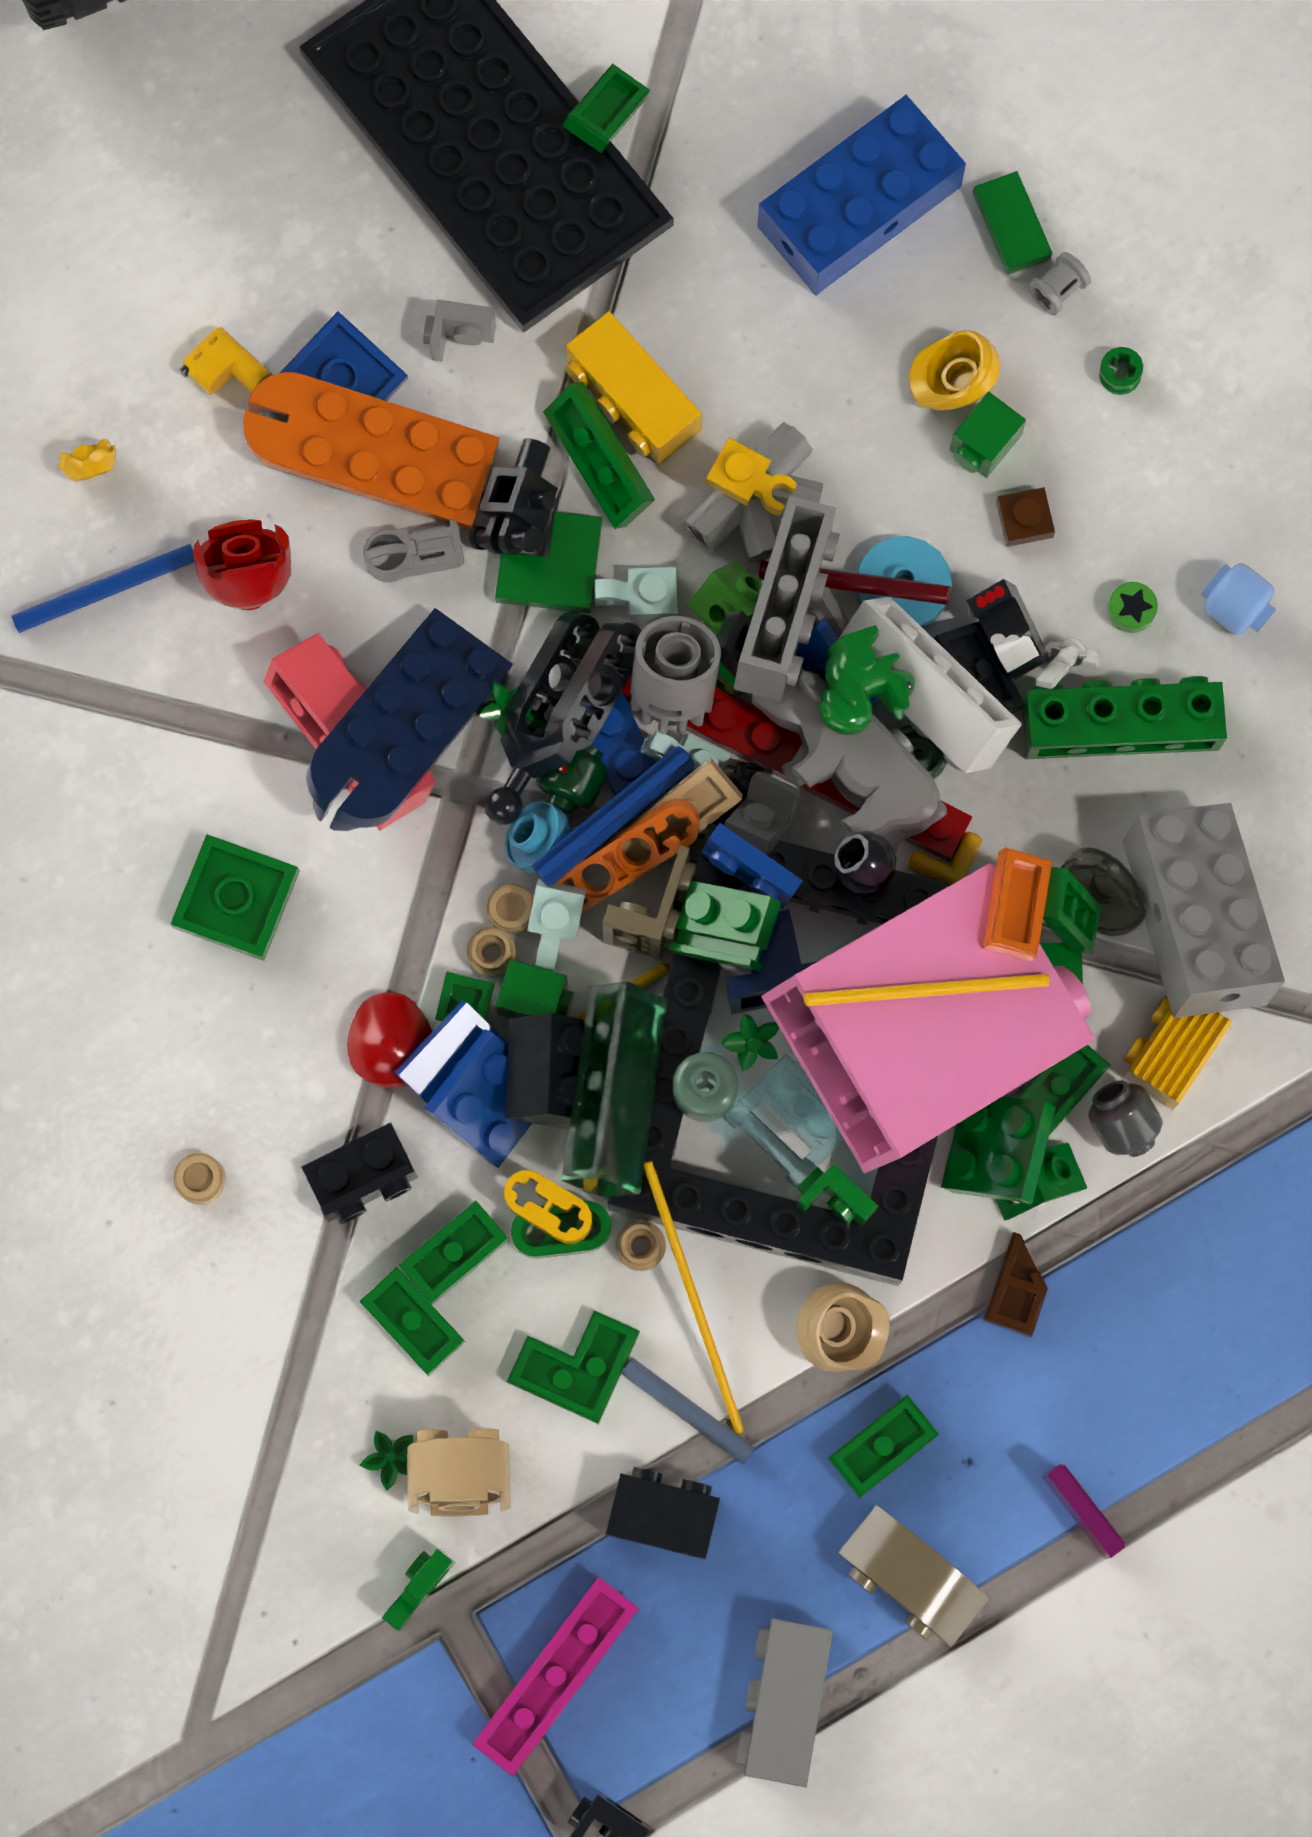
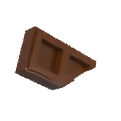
[983,1232,1048,1338]

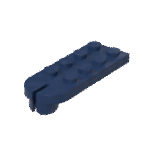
[306,608,513,831]

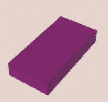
[1042,1464,1125,1559]

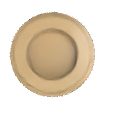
[487,883,534,935]
[174,1153,226,1205]

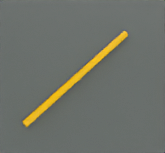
[804,974,1050,1006]

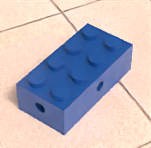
[757,94,966,296]

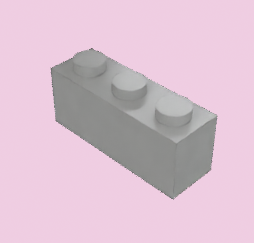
[736,1619,833,1788]

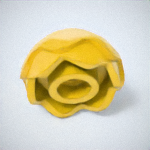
[57,439,116,482]

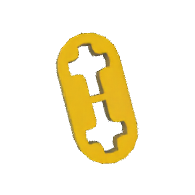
[504,1170,592,1244]

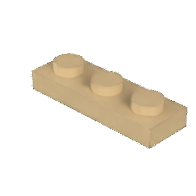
[613,758,742,888]

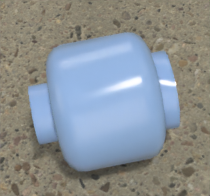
[1201,563,1276,635]

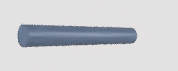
[621,1358,755,1465]

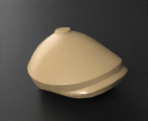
[796,1283,890,1373]

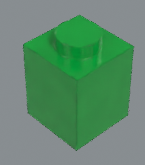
[949,391,1026,478]
[495,959,574,1019]

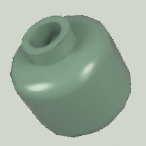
[673,1052,738,1122]

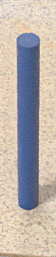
[11,543,194,633]

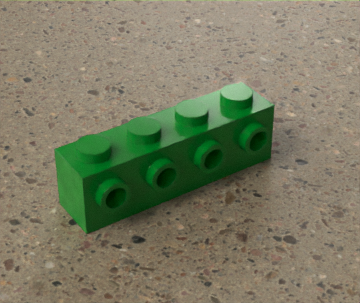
[1022,676,1227,759]

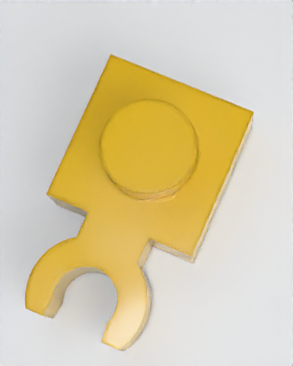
[705,437,797,515]

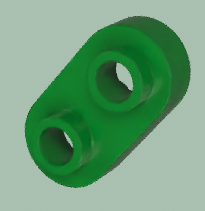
[511,1200,611,1259]

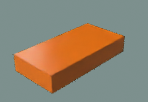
[983,847,1052,961]

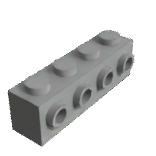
[734,495,840,702]

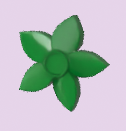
[477,681,534,736]
[721,1013,779,1071]
[359,1430,413,1491]

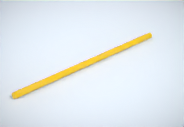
[642,1160,745,1434]

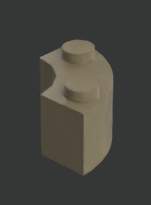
[838,1505,990,1647]

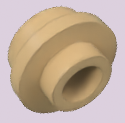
[467,927,516,977]
[616,1220,666,1271]

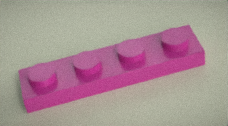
[472,1577,639,1777]

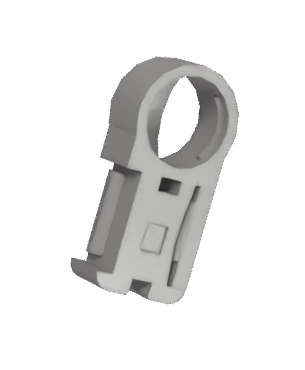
[363,520,464,582]

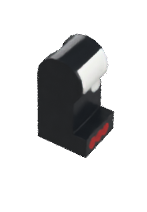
[966,579,1049,680]

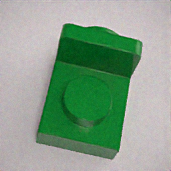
[796,1164,878,1227]

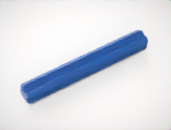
[532,746,695,886]

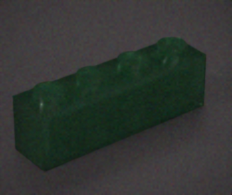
[561,981,668,1197]

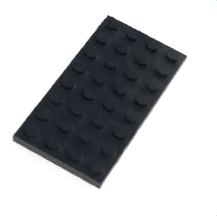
[299,0,674,333]

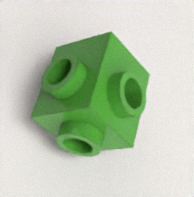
[687,560,762,636]

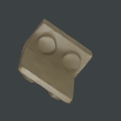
[602,845,696,960]

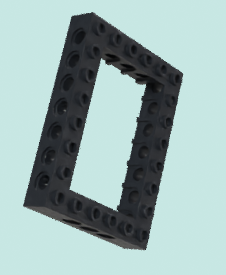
[608,823,952,1286]

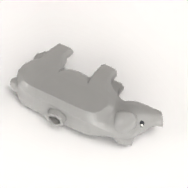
[752,671,947,853]

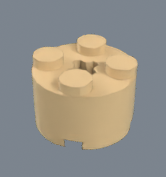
[407,1428,511,1517]

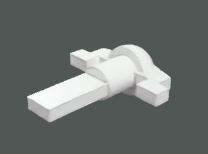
[1036,638,1101,689]

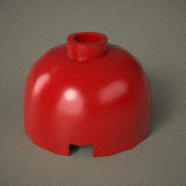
[193,519,291,610]

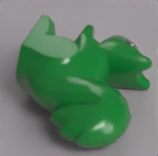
[818,625,915,735]

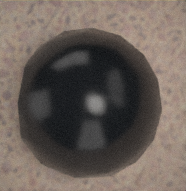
[833,831,897,895]

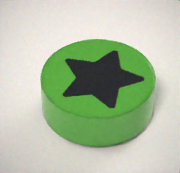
[1107,582,1158,633]

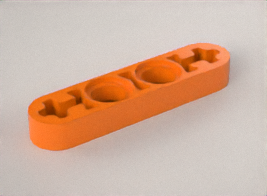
[556,799,700,914]

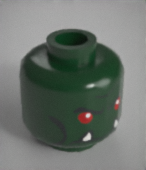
[536,746,608,815]

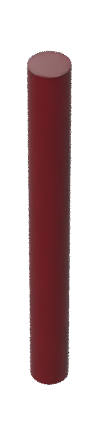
[759,560,951,605]

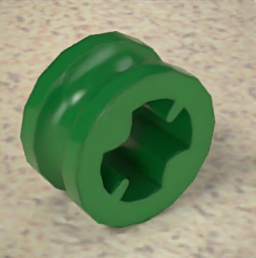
[1099,347,1144,395]

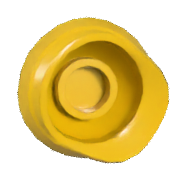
[909,330,1001,410]

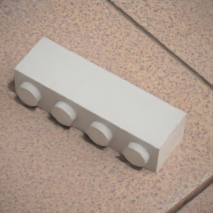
[839,597,1022,773]

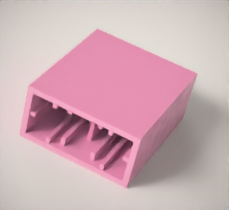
[761,862,1096,1174]

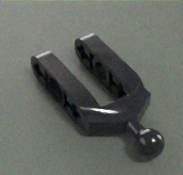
[484,612,642,825]

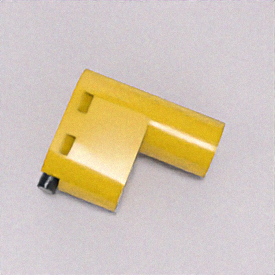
[179,327,273,395]

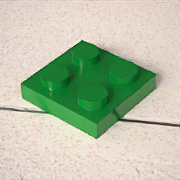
[170,834,300,961]
[941,1096,1056,1204]

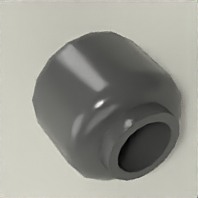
[1088,1080,1163,1157]

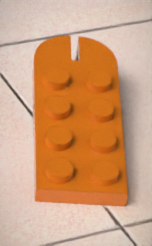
[243,372,500,531]

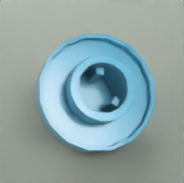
[505,801,570,874]

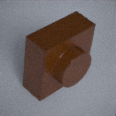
[996,487,1055,547]

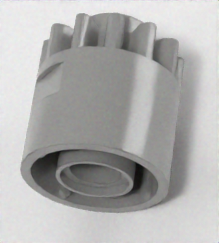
[630,616,721,734]

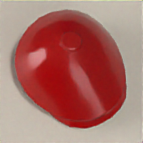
[347,992,433,1088]

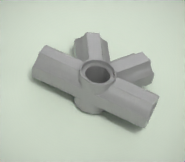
[683,422,823,562]

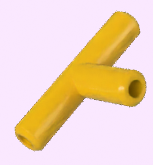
[907,832,982,884]

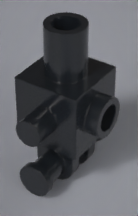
[469,438,558,555]

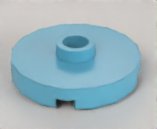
[857,536,952,628]

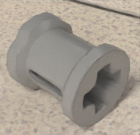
[1028,252,1091,315]

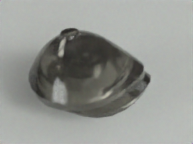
[1060,847,1147,937]

